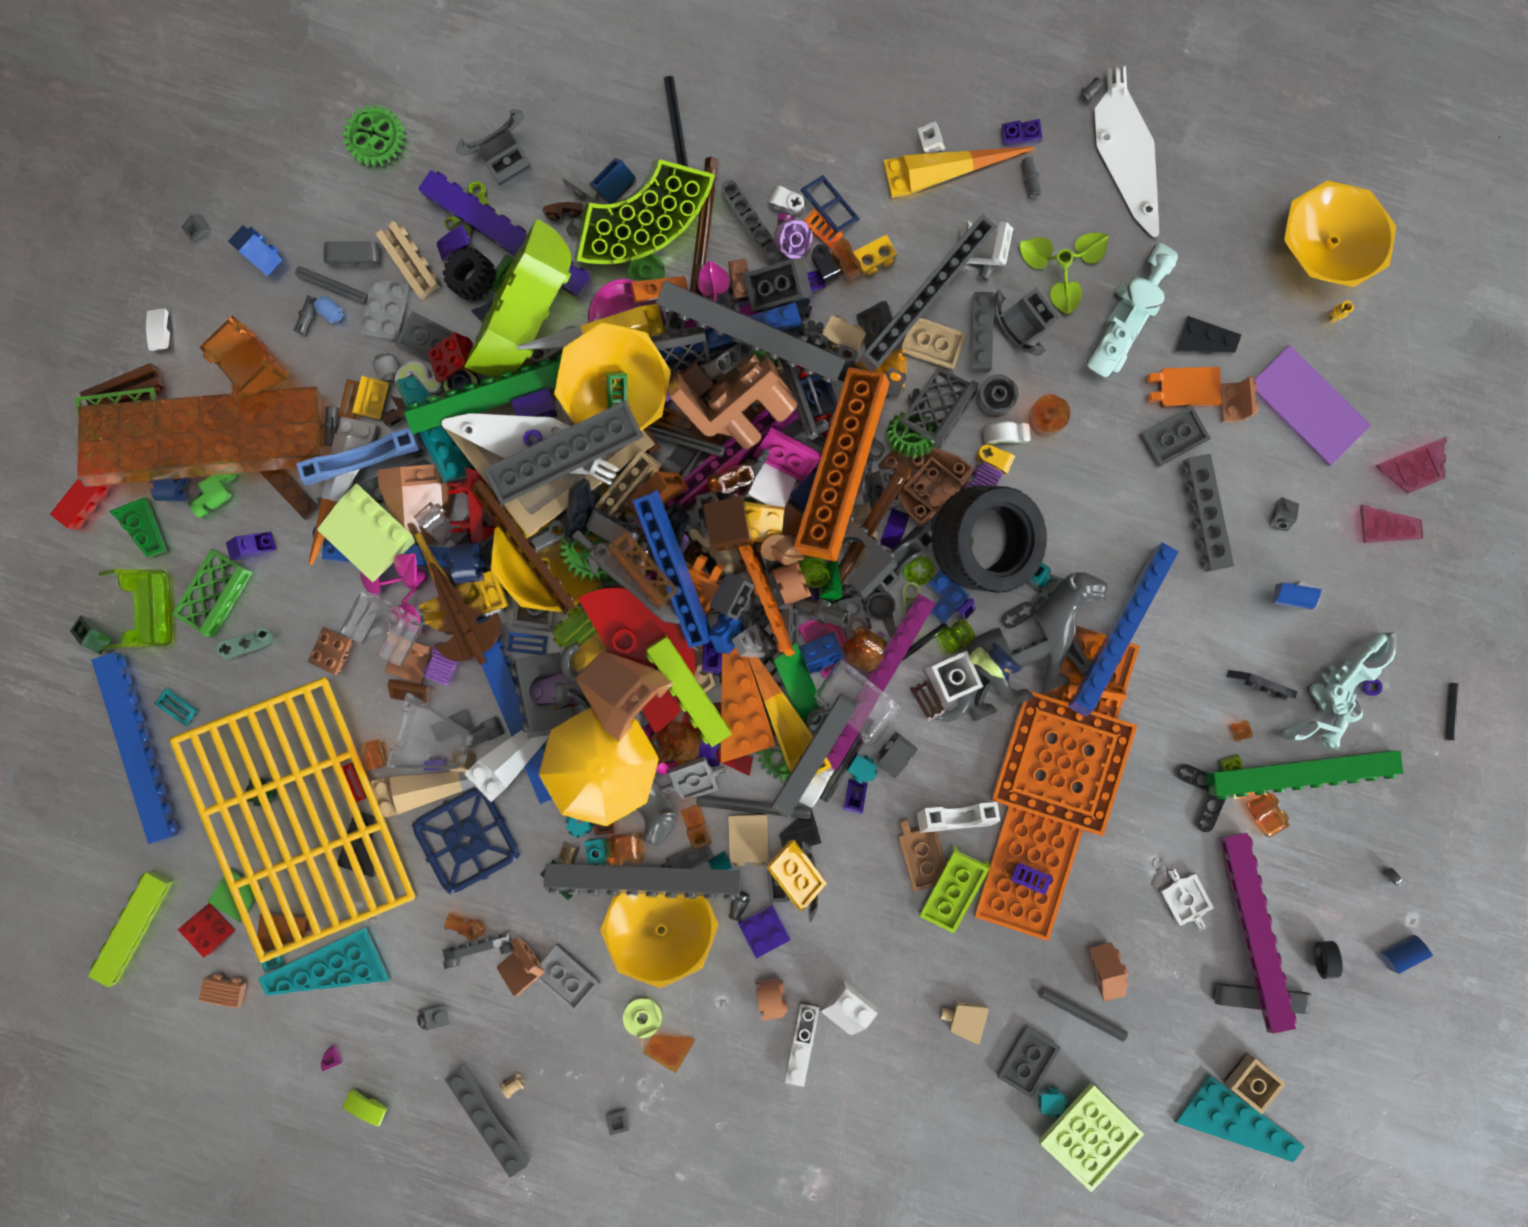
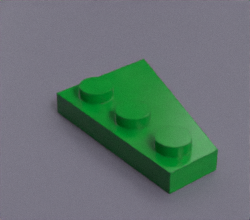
[109,497,167,558]

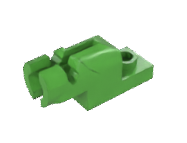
[188,463,240,518]

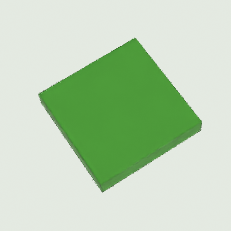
[207,868,262,923]

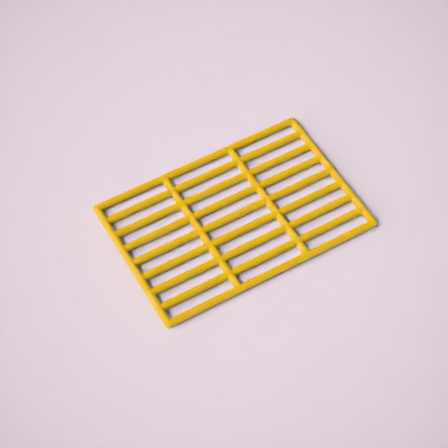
[169,677,415,963]

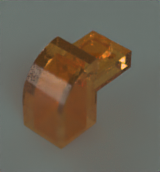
[680,804,712,850]

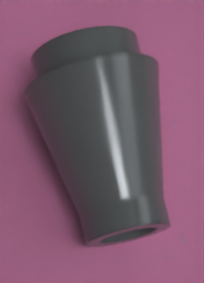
[728,891,750,921]

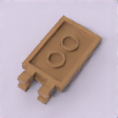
[898,818,946,892]

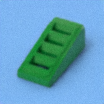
[605,371,628,409]
[819,560,842,603]

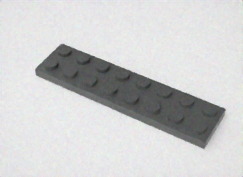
[484,401,644,505]

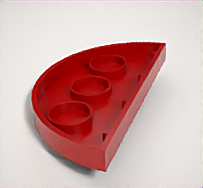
[578,586,695,733]

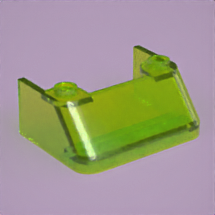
[99,569,173,650]

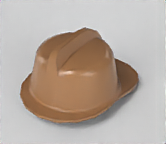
[760,534,804,566]

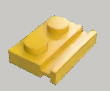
[353,376,389,420]

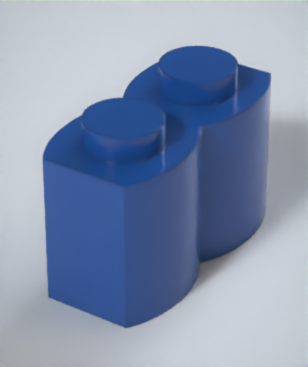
[709,613,744,654]

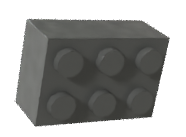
[743,258,813,312]

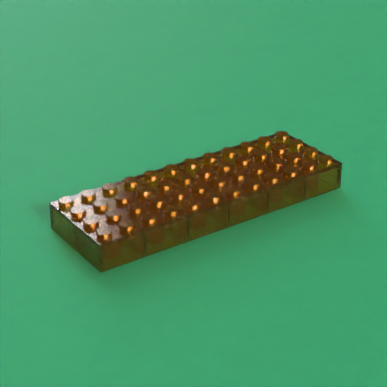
[77,386,324,487]

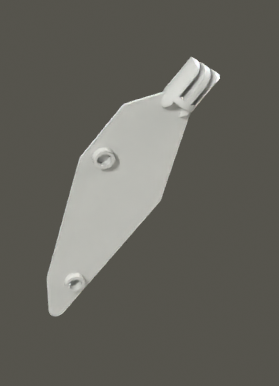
[1094,66,1159,237]
[442,413,619,485]

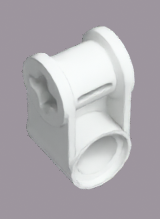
[767,185,805,216]

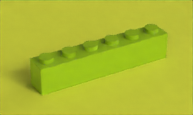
[645,635,732,747]
[88,870,173,988]

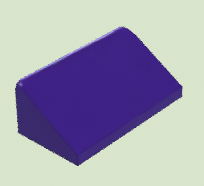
[702,640,722,675]

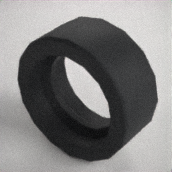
[1314,941,1343,979]

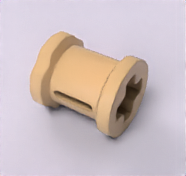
[499,1073,526,1099]

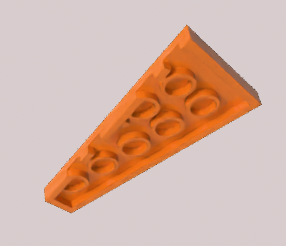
[739,545,795,657]
[721,647,777,763]

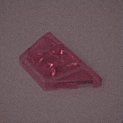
[1376,437,1447,494]

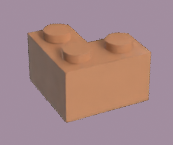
[1089,942,1128,1001]

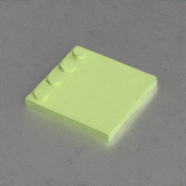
[1038,1083,1144,1192]

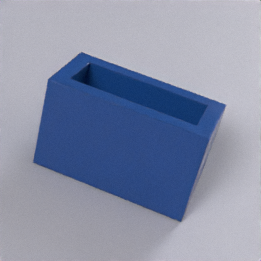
[589,158,636,204]
[1273,583,1322,610]
[1381,935,1433,974]

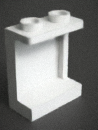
[960,221,1013,266]

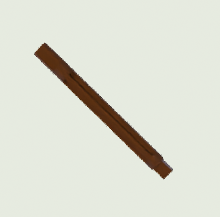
[690,156,718,296]
[838,462,912,585]

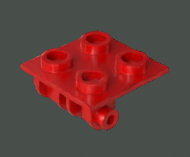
[177,903,235,958]

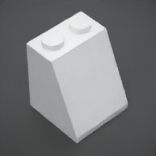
[742,463,796,507]
[924,651,983,703]
[820,980,878,1035]

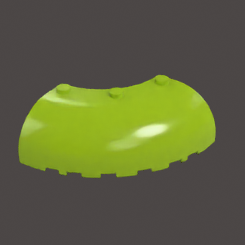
[575,159,715,264]
[464,218,571,376]

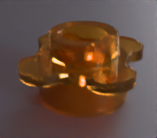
[1231,720,1253,742]

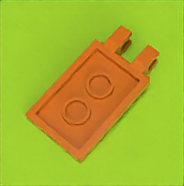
[1147,367,1222,407]
[670,554,725,617]

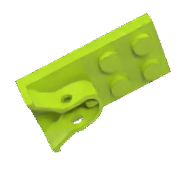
[919,845,990,933]

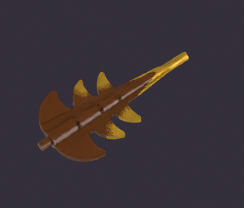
[414,532,501,665]

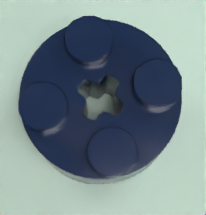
[149,463,191,502]
[449,542,486,584]

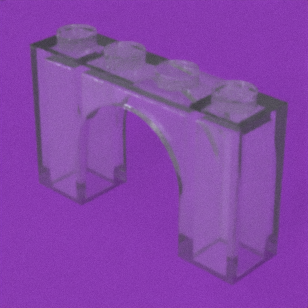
[339,591,423,667]

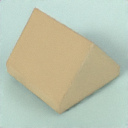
[557,842,580,865]

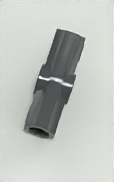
[527,509,567,552]

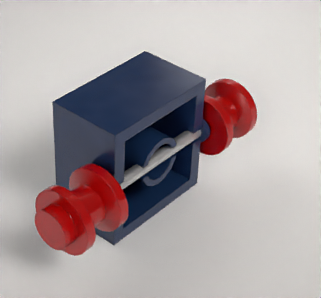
[796,365,838,437]

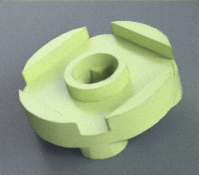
[623,997,662,1038]

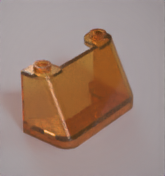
[200,315,290,400]

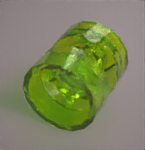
[799,555,830,588]
[939,619,976,654]

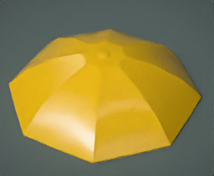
[1284,180,1396,287]
[555,323,671,431]
[491,515,601,612]
[539,707,659,826]
[600,893,719,988]

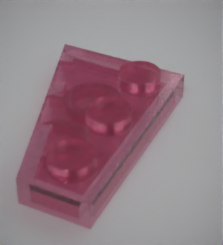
[1360,504,1423,543]

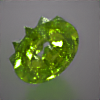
[904,555,935,585]

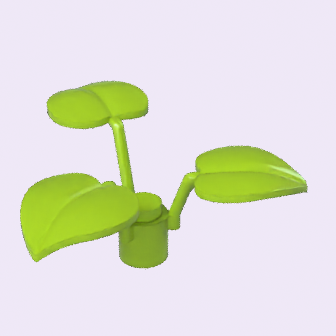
[1020,232,1109,314]

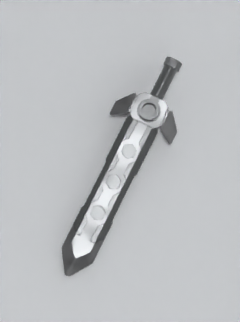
[573,530,680,624]

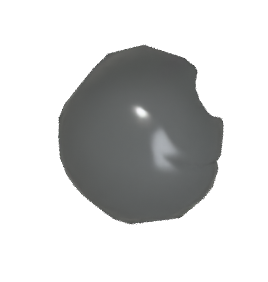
[865,591,896,620]

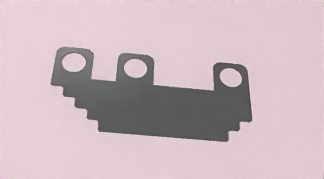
[806,331,907,398]

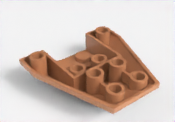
[878,448,973,525]
[377,464,457,544]
[575,650,673,742]

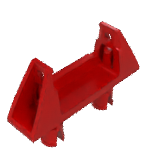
[446,467,498,543]

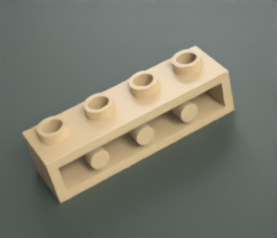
[595,451,662,520]

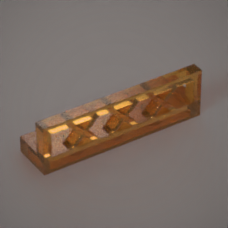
[608,531,679,610]

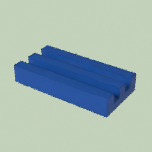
[507,632,548,655]

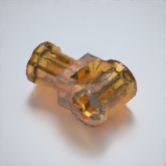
[444,913,485,940]

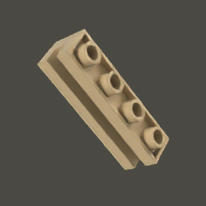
[375,221,440,300]

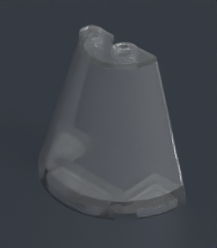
[385,692,474,769]

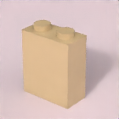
[728,814,769,866]

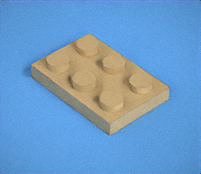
[901,318,966,370]

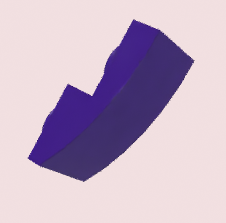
[1002,119,1043,144]
[436,226,470,261]

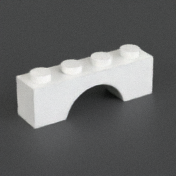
[917,802,1001,833]

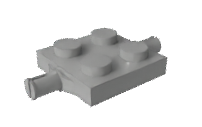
[662,756,726,802]

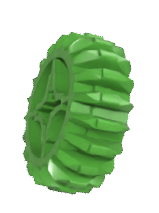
[886,411,936,459]

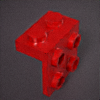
[428,332,476,383]

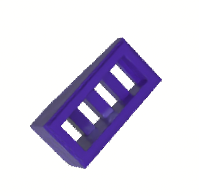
[954,598,976,622]
[1009,861,1053,895]

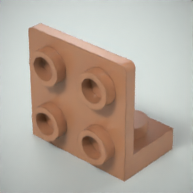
[1220,376,1258,422]
[385,635,433,683]
[497,937,545,997]

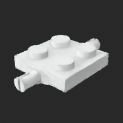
[1160,868,1214,931]

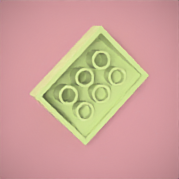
[317,484,415,582]

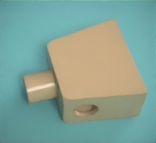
[940,1001,989,1045]

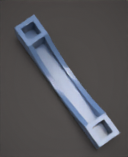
[296,427,419,486]

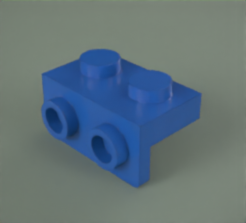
[799,631,845,674]

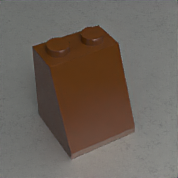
[703,494,754,553]

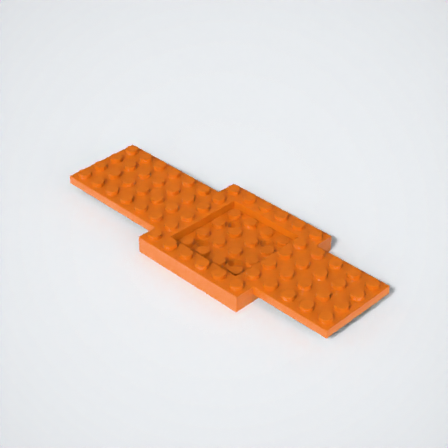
[974,625,1140,941]

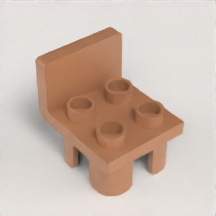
[669,352,797,450]

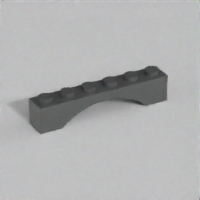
[444,1063,530,1178]

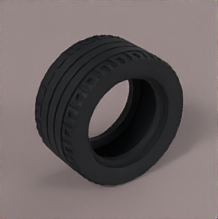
[932,486,1047,593]

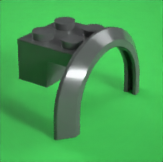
[456,109,530,184]
[993,287,1060,356]
[767,841,818,922]

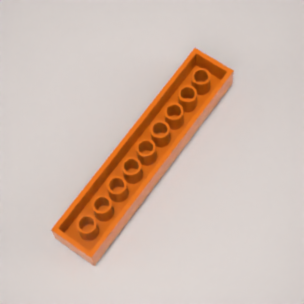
[794,367,890,562]

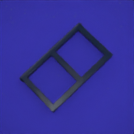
[800,175,860,234]

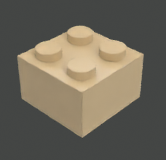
[820,315,866,359]
[1224,1053,1286,1114]

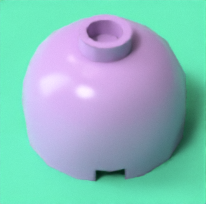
[774,219,812,259]

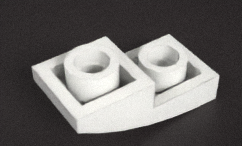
[146,308,170,351]

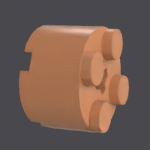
[772,561,811,605]
[755,978,788,1021]

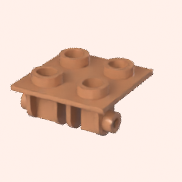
[308,627,353,675]

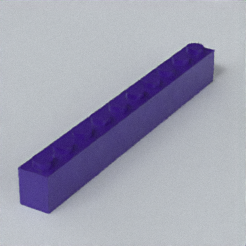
[418,170,592,300]

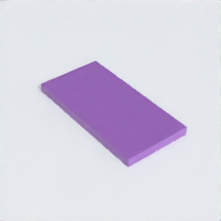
[1254,345,1371,466]

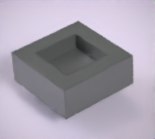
[605,1109,630,1135]

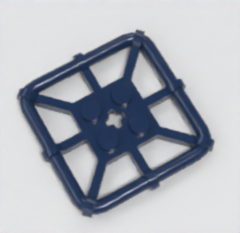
[412,787,519,894]

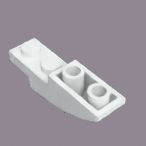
[784,1004,819,1087]

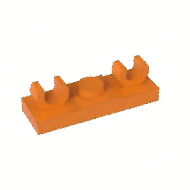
[1066,676,1127,707]

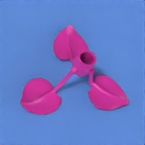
[684,260,762,329]
[359,553,427,634]

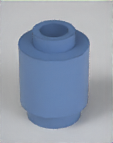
[313,296,343,323]

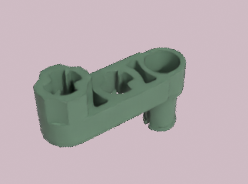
[216,628,273,660]

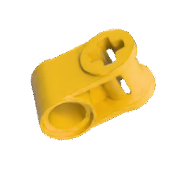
[976,444,1015,474]

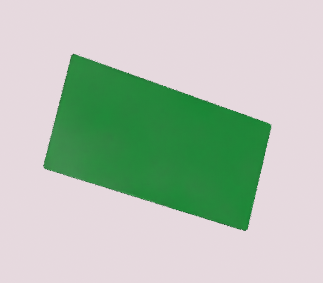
[774,643,824,724]

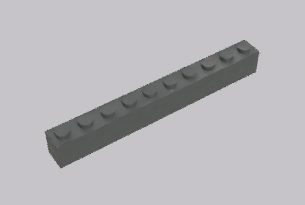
[858,214,997,372]
[656,281,846,383]
[543,864,741,901]

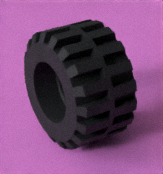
[443,247,496,301]

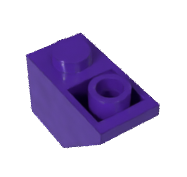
[226,531,276,561]

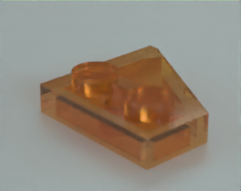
[642,1035,695,1073]

